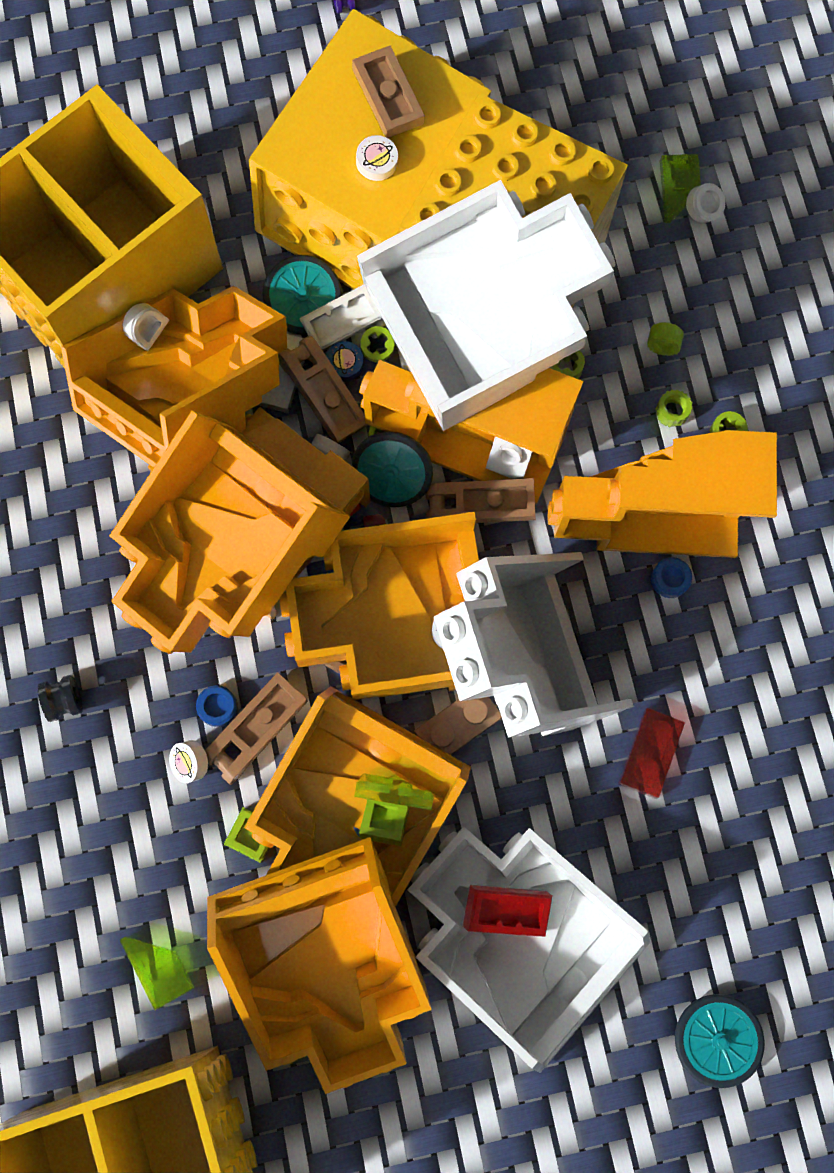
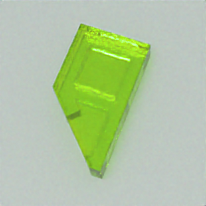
[660,154,701,223]
[354,773,434,810]
[120,936,194,1010]

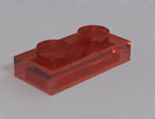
[618,708,685,799]

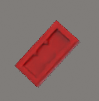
[463,885,553,937]

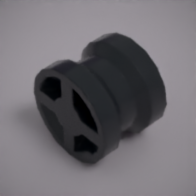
[38,675,83,722]

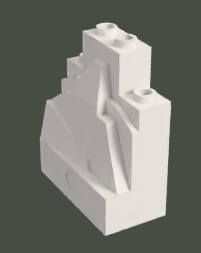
[357,180,615,431]
[434,552,634,738]
[408,827,650,1073]

